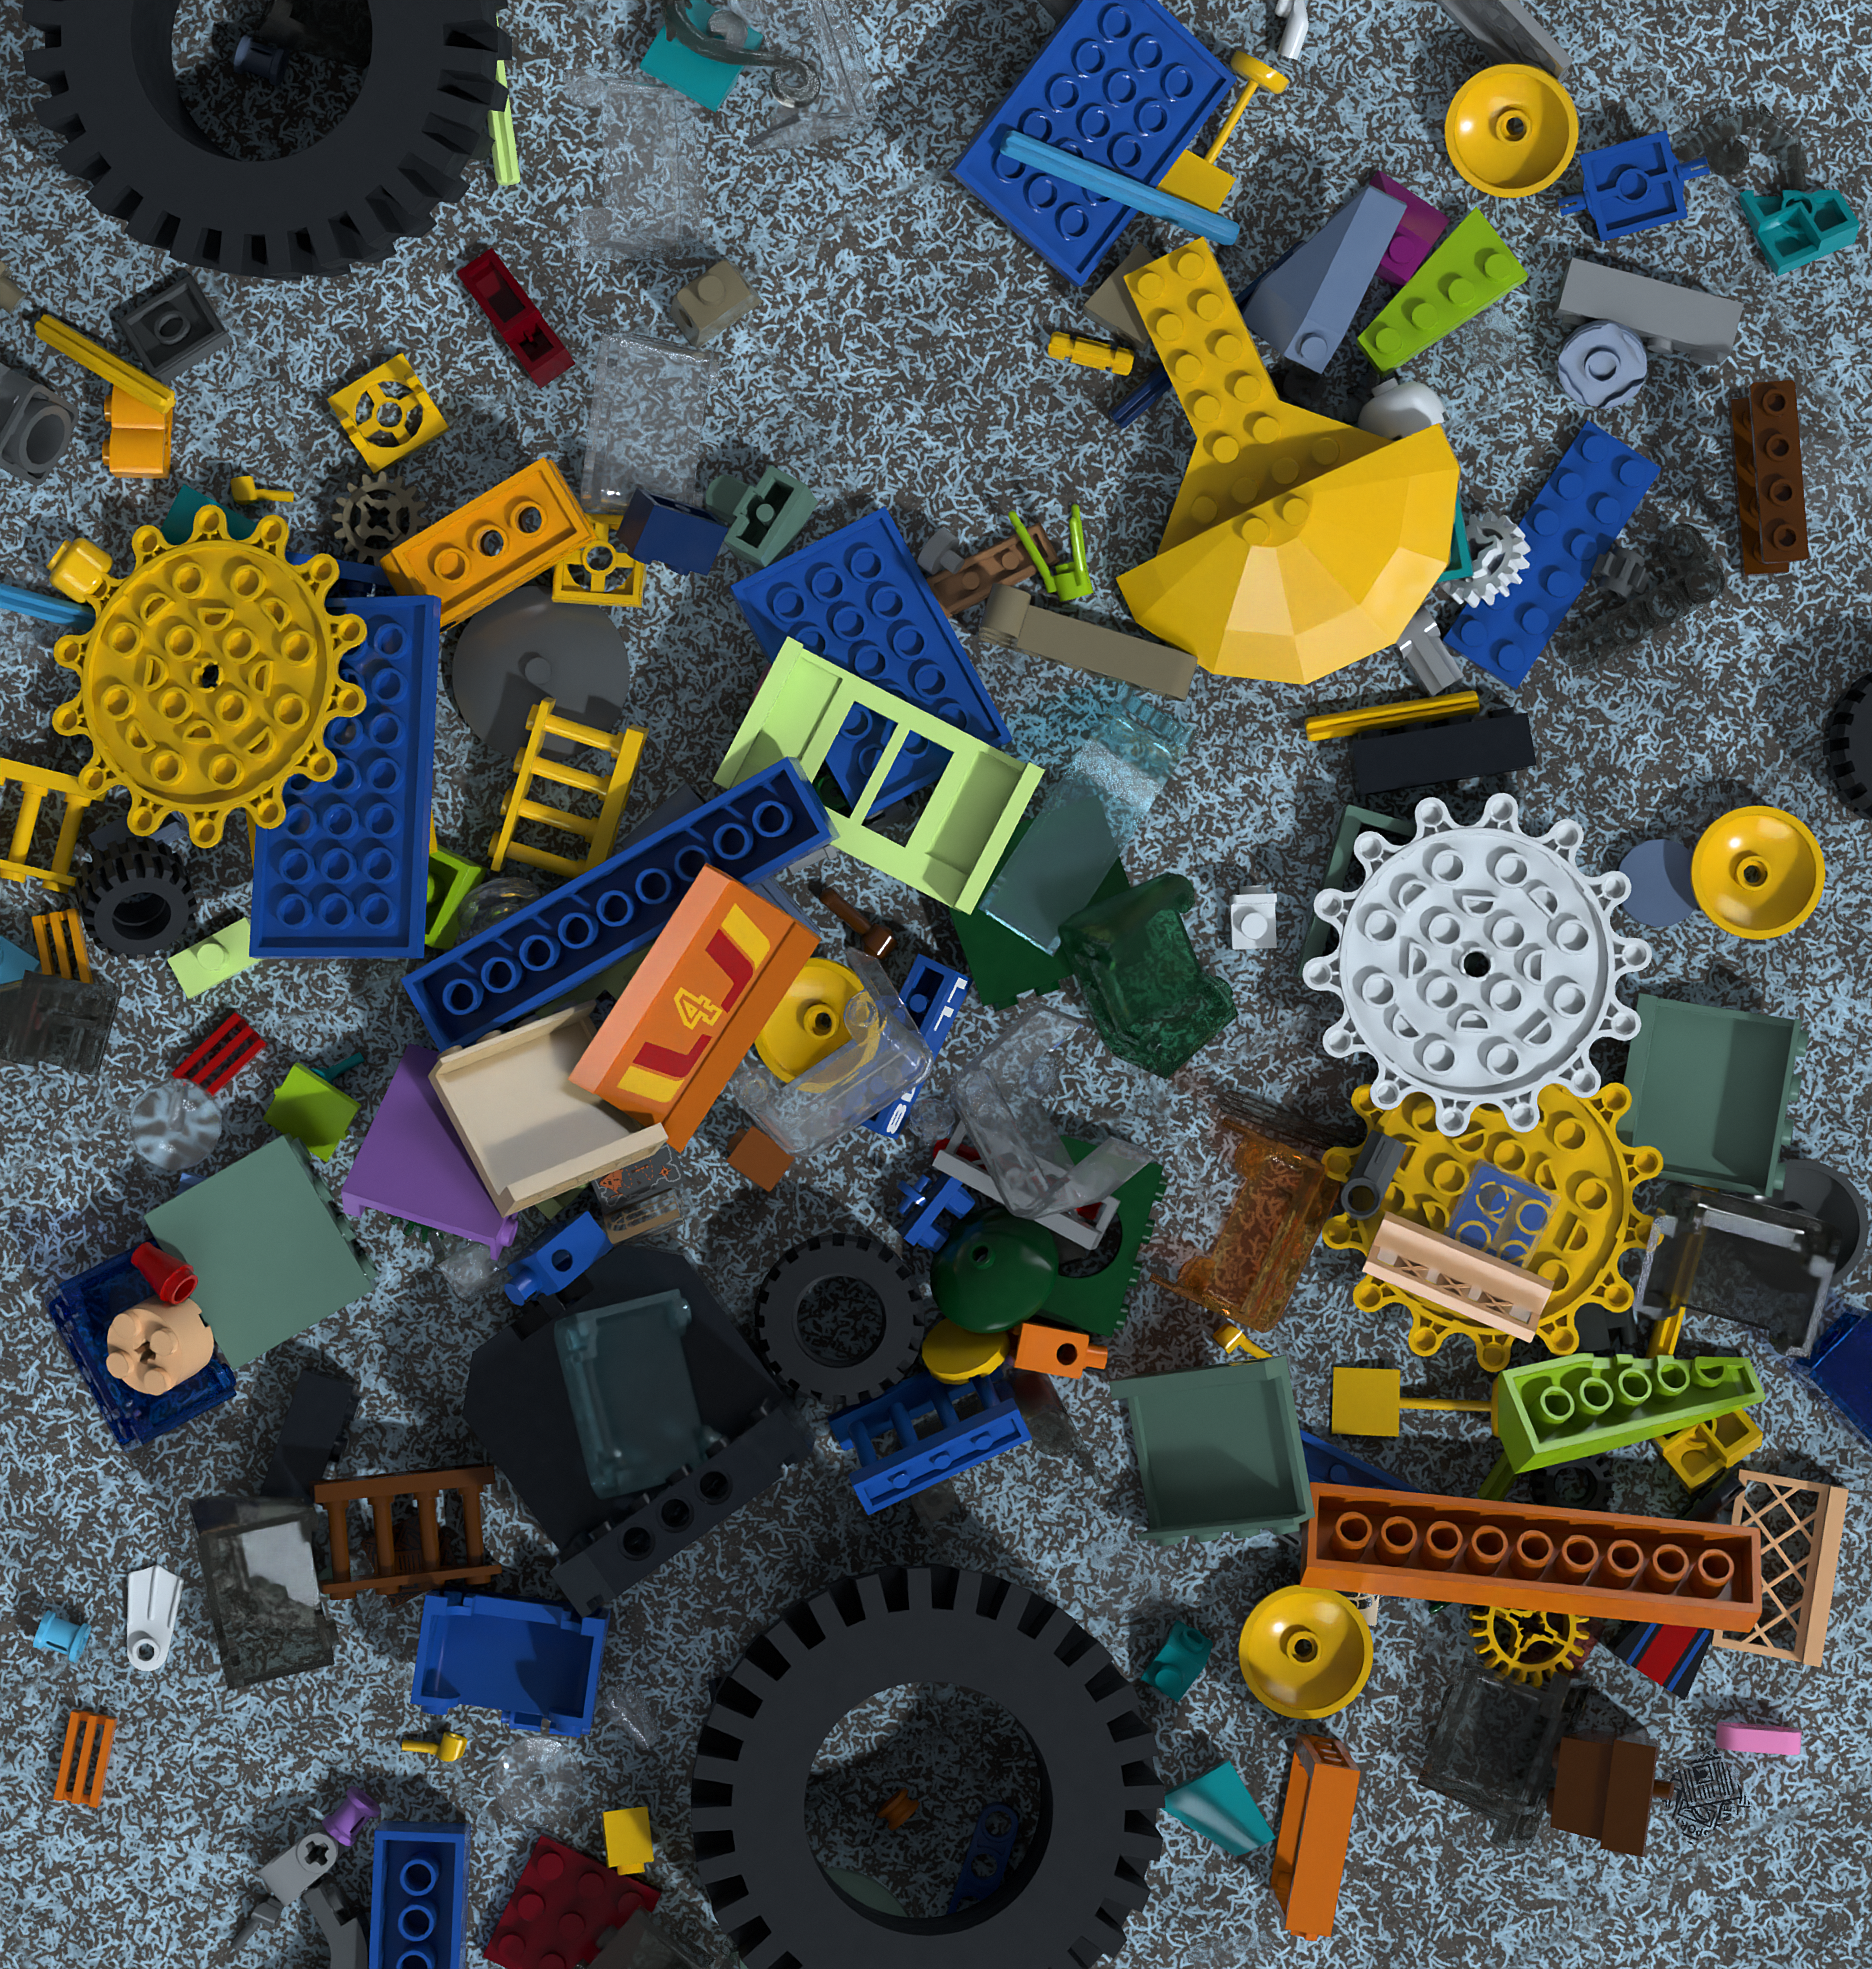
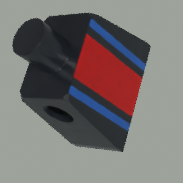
[1605,1621,1713,1700]

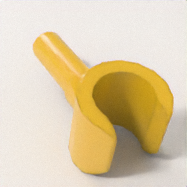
[230,476,294,505]
[1213,1323,1273,1359]
[402,1731,468,1762]

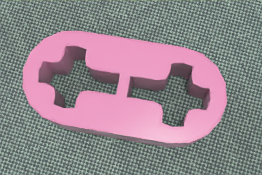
[1715,1722,1802,1755]

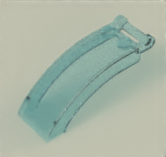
[977,684,1199,957]

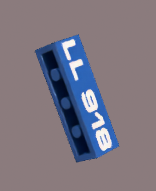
[842,953,973,1140]

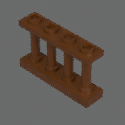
[1728,380,1809,577]
[309,1462,502,1600]

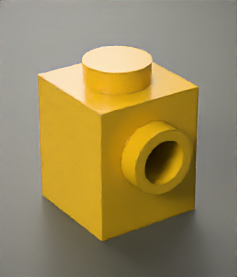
[601,1806,654,1875]

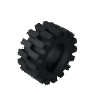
[1529,1454,1615,1512]

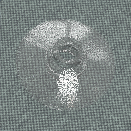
[493,1736,583,1827]

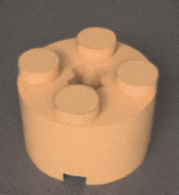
[106,1295,214,1396]

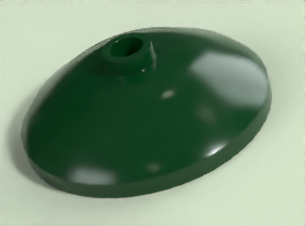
[929,1206,1059,1333]

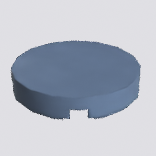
[1558,320,1647,409]
[1616,839,1698,927]

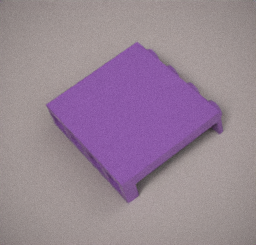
[341,1043,527,1261]

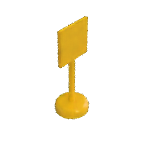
[1155,50,1290,214]
[1332,1367,1500,1438]

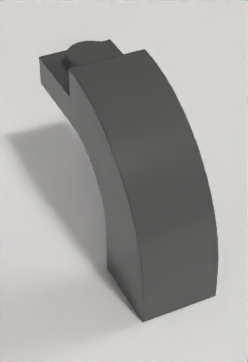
[303,1879,370,1969]

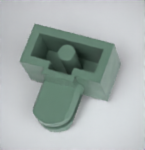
[706,465,818,570]

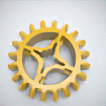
[1468,1606,1589,1686]

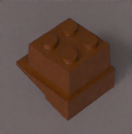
[1546,1727,1674,1857]

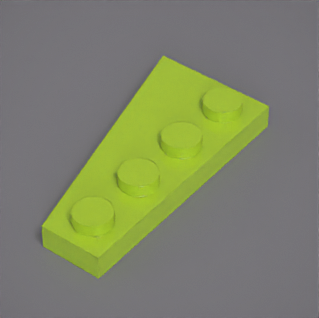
[1356,206,1528,378]

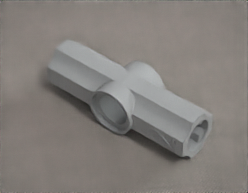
[1394,605,1464,697]

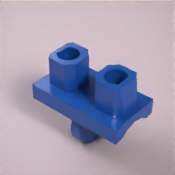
[896,1172,975,1253]

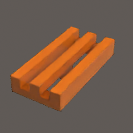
[53,1709,118,1808]

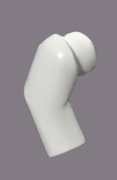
[1275,0,1309,60]

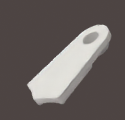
[127,1564,184,1671]

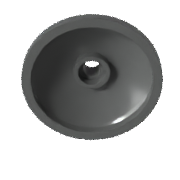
[1731,1159,1869,1294]

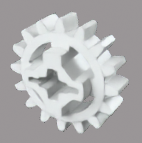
[1438,512,1531,608]

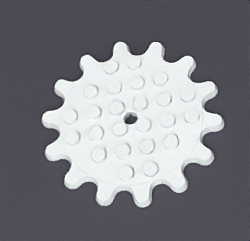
[1302,793,1652,1137]

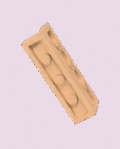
[1362,1211,1554,1343]

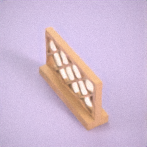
[1711,1469,1849,1667]

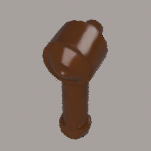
[819,887,899,966]

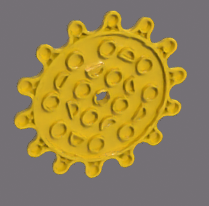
[52,504,367,848]
[1321,1083,1664,1372]

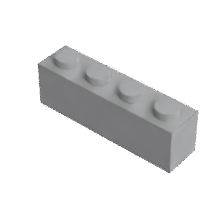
[1552,257,1744,366]

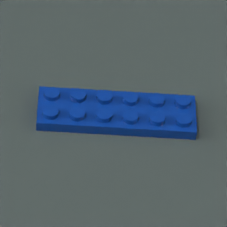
[1442,420,1662,691]

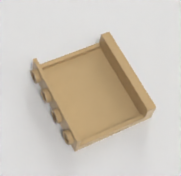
[428,999,669,1218]

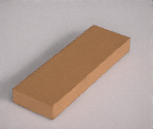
[926,522,1060,619]

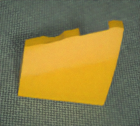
[1650,1409,1763,1495]

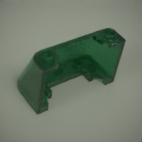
[1057,872,1239,1080]

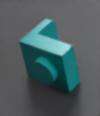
[1140,1620,1213,1702]

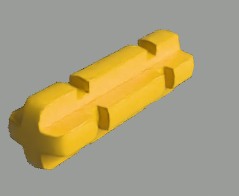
[1047,331,1134,376]

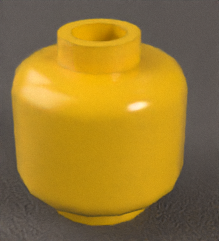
[46,537,116,604]

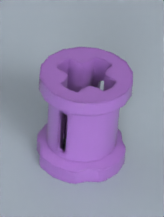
[322,1786,381,1847]

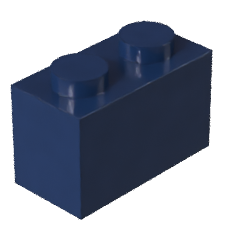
[615,488,729,576]

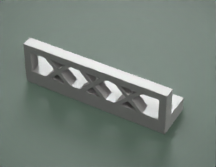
[932,1118,1121,1250]

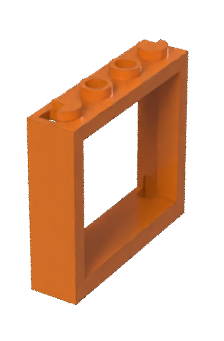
[1268,1732,1361,1941]

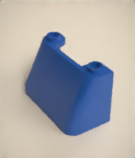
[410,1585,611,1734]

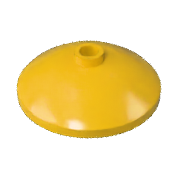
[1445,62,1579,198]
[1690,806,1825,940]
[754,957,880,1091]
[1238,1583,1373,1720]

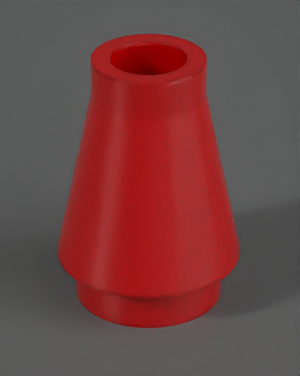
[131,1242,198,1304]

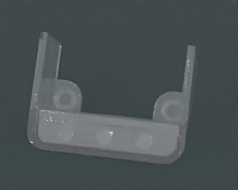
[729,0,879,150]
[727,946,934,1159]
[950,1003,1155,1220]

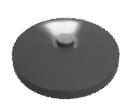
[452,585,630,762]

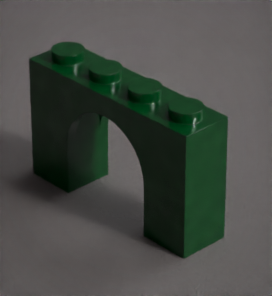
[1035,1135,1169,1338]

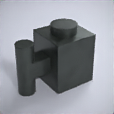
[1572,1302,1638,1354]

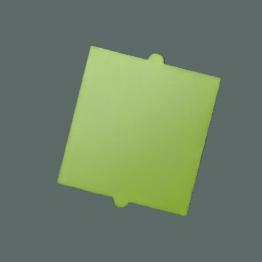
[262,1062,362,1163]

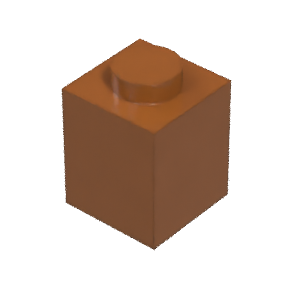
[725,1125,797,1193]

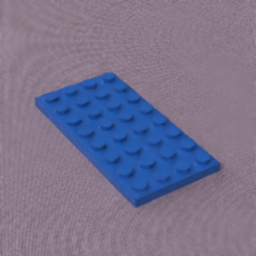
[249,595,441,959]

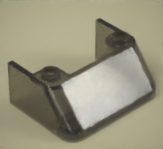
[890,1368,1105,1567]

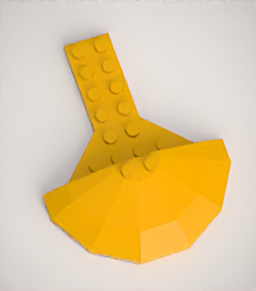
[1116,236,1461,685]

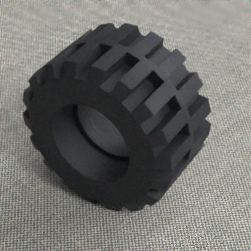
[75,837,197,959]

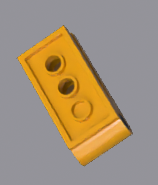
[378,457,599,634]

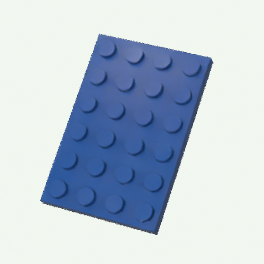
[948,0,1238,287]
[729,506,1013,819]

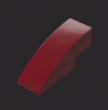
[456,248,575,389]

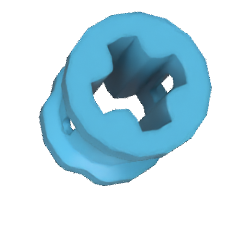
[33,1610,91,1663]

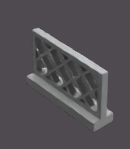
[1435,0,1574,83]

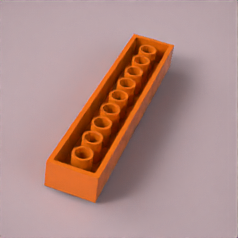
[1299,1482,1762,1633]

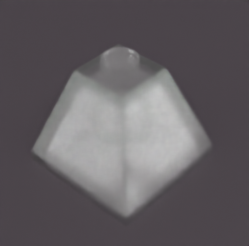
[428,1211,536,1302]

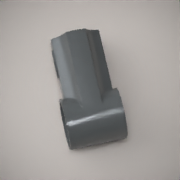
[1341,1130,1407,1221]

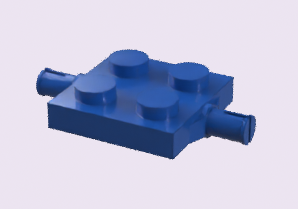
[1557,130,1710,242]

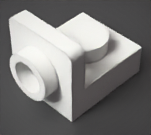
[1229,885,1277,950]

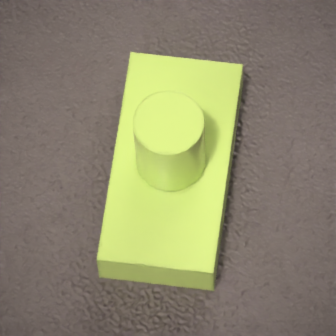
[167,917,263,999]

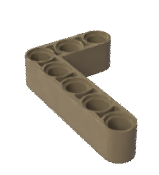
[978,583,1198,702]

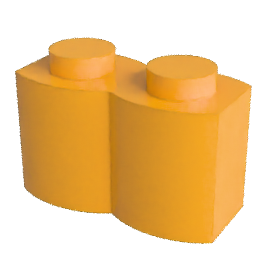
[102,384,173,479]

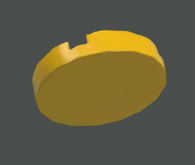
[922,1318,1010,1385]

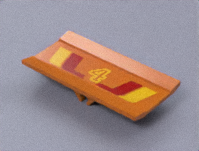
[567,863,822,1154]

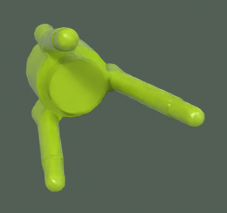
[1008,504,1094,602]

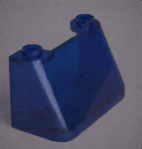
[44,1237,237,1454]

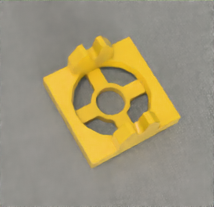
[327,353,451,476]
[552,513,647,608]

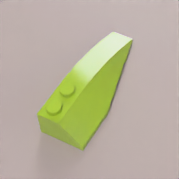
[1498,1353,1766,1474]

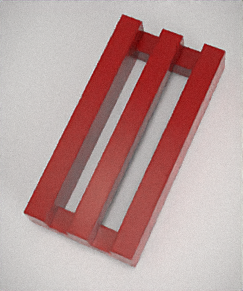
[171,1012,268,1106]

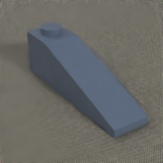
[1241,184,1407,374]

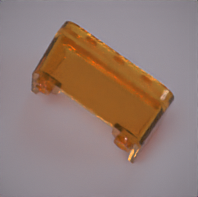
[1148,1117,1341,1333]

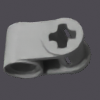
[257,1824,345,1907]

